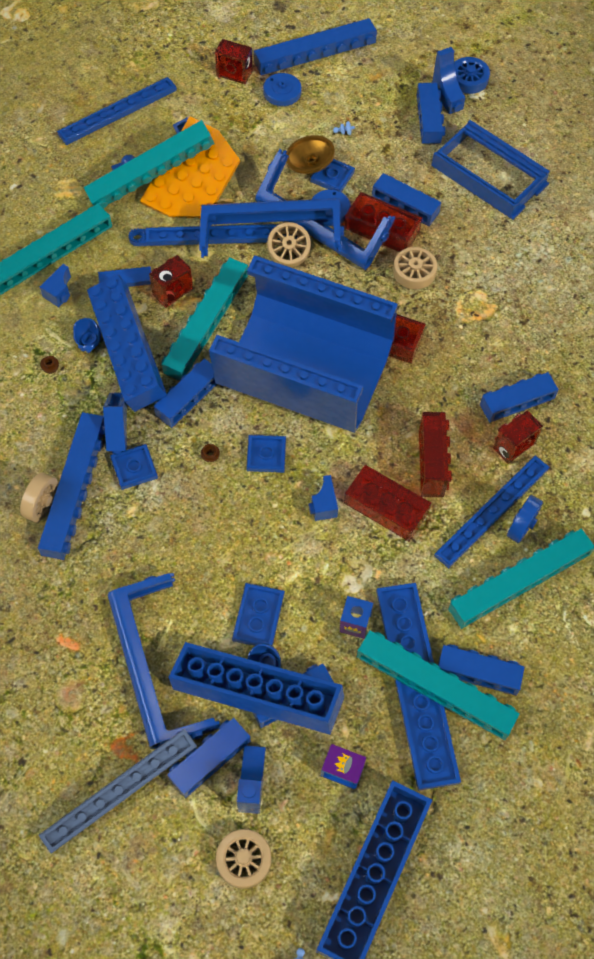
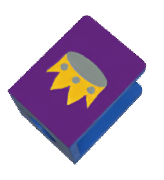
[339,596,373,639]
[320,744,366,789]

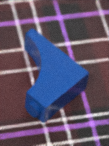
[432,47,466,114]
[103,392,127,454]
[237,745,266,814]

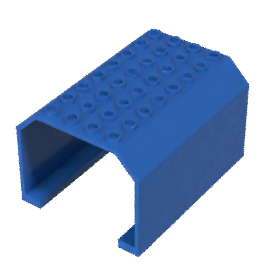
[209,255,398,433]

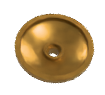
[286,135,335,174]

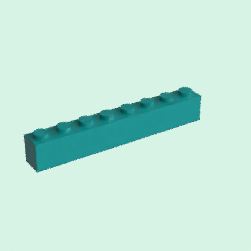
[83,120,215,209]
[0,203,112,295]
[161,257,248,381]
[448,528,594,629]
[356,630,520,741]

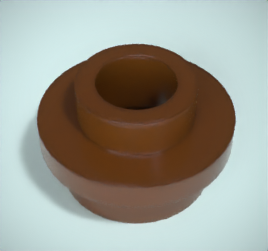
[40,356,59,374]
[201,444,220,462]

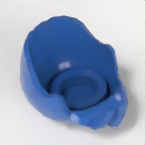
[73,318,101,353]
[248,643,281,668]

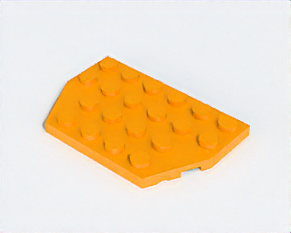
[140,116,240,218]

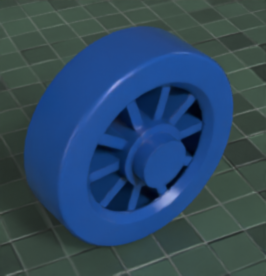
[454,57,490,94]
[506,495,544,543]

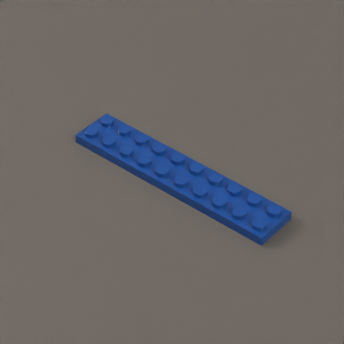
[376,583,461,791]

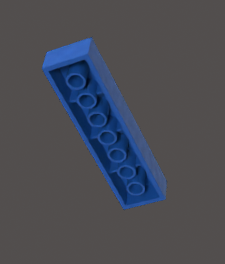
[87,274,167,412]
[169,642,344,735]
[316,780,432,959]

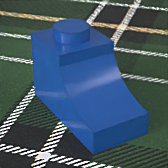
[40,264,71,308]
[308,475,338,521]

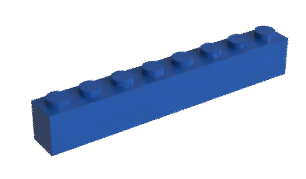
[254,18,377,75]
[38,412,105,560]

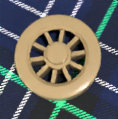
[267,222,311,268]
[393,247,437,289]
[20,472,58,523]
[216,829,271,889]

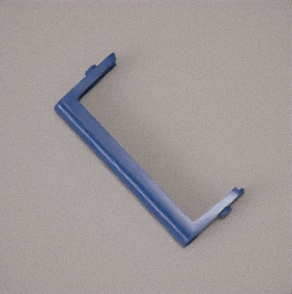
[255,149,395,270]
[197,198,344,258]
[107,573,220,749]

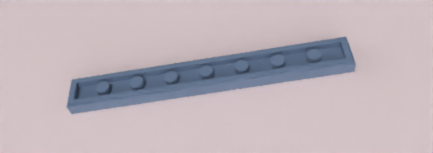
[38,728,197,854]

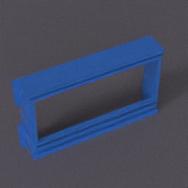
[431,120,550,220]

